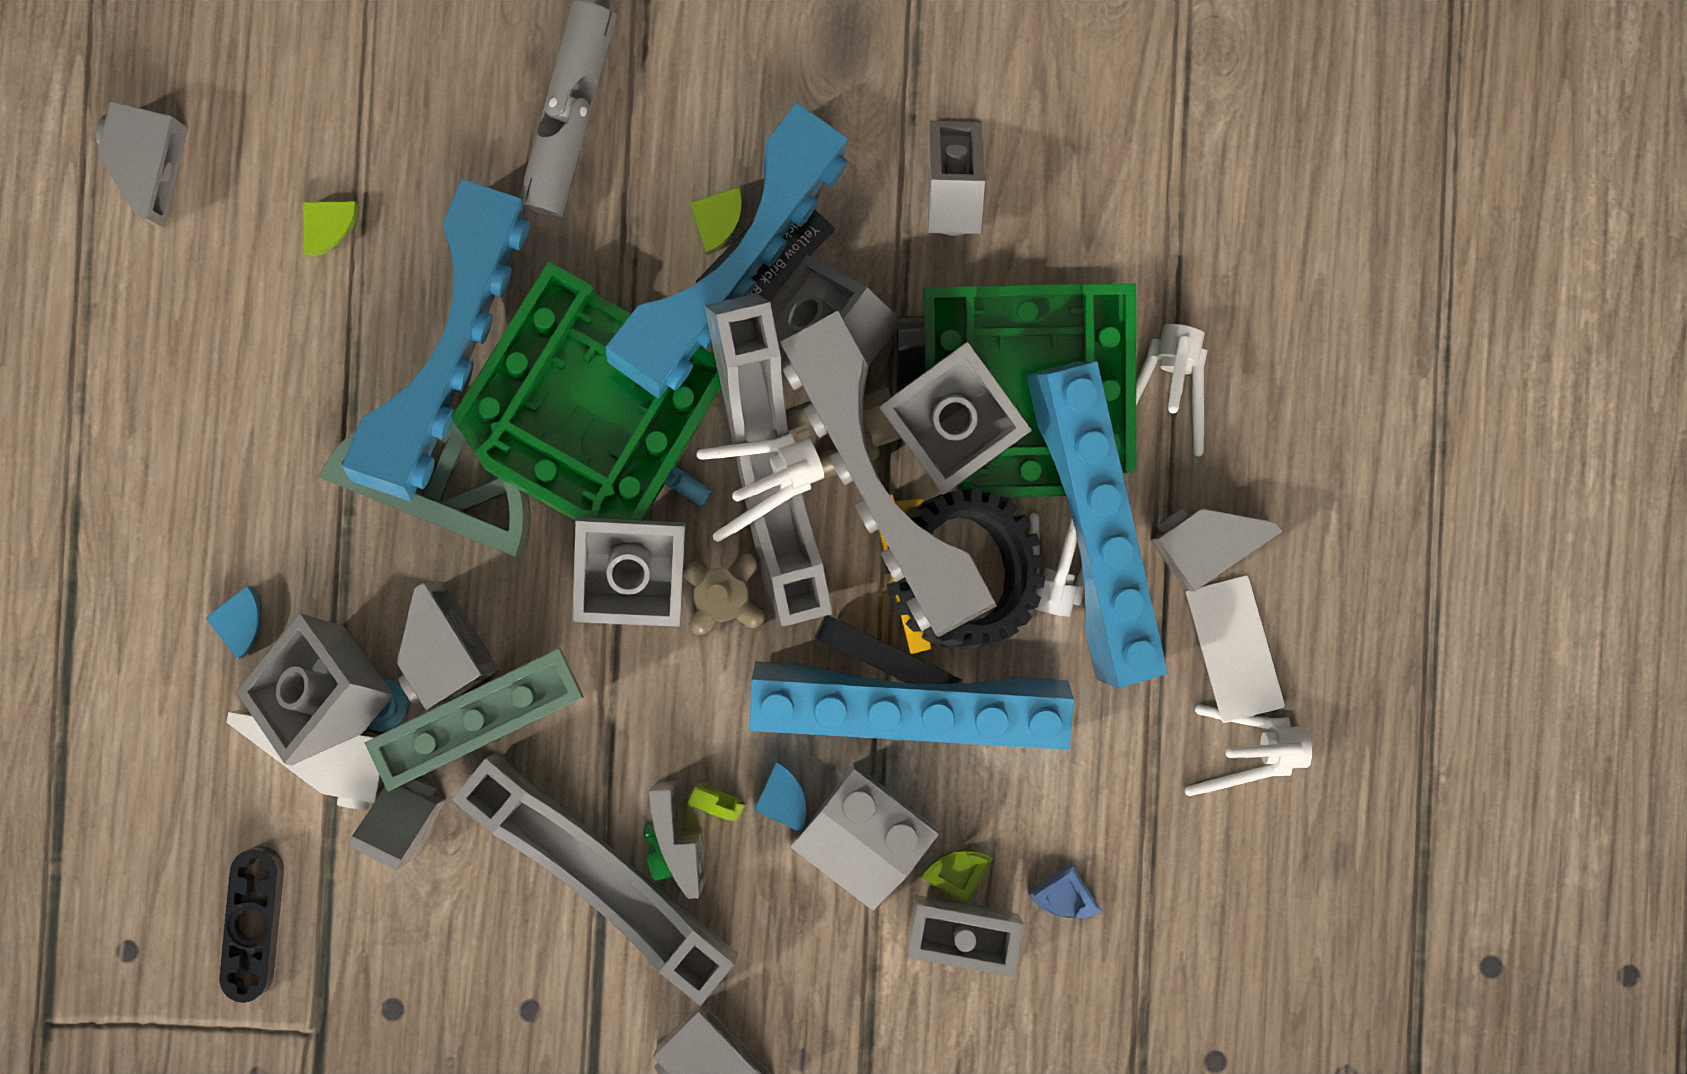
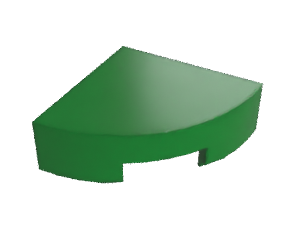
[643,821,673,881]

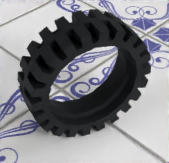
[885,489,1045,649]

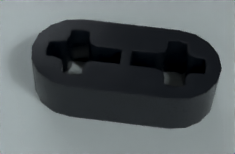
[897,316,925,393]

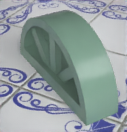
[318,421,531,558]
[364,648,584,792]

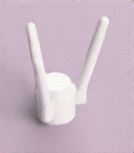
[1136,324,1207,457]
[697,433,824,542]
[1028,513,1085,617]
[1185,704,1312,796]

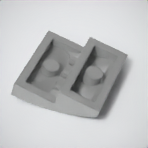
[648,779,706,899]

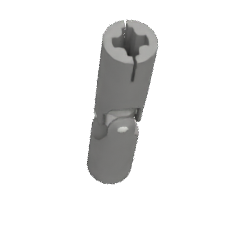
[519,0,617,218]

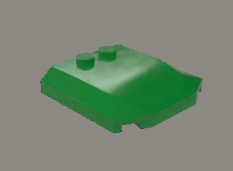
[452,261,722,521]
[923,283,1136,497]

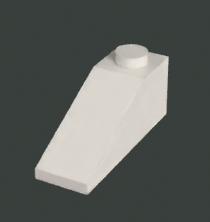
[226,709,385,809]

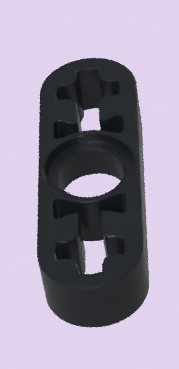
[814,615,963,684]
[219,846,284,1003]

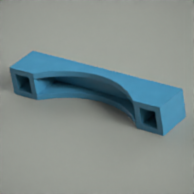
[606,102,848,399]
[342,179,530,502]
[1026,361,1168,688]
[749,661,1074,750]

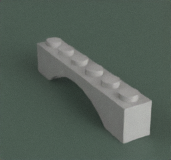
[704,293,833,627]
[780,311,997,637]
[451,753,738,1006]

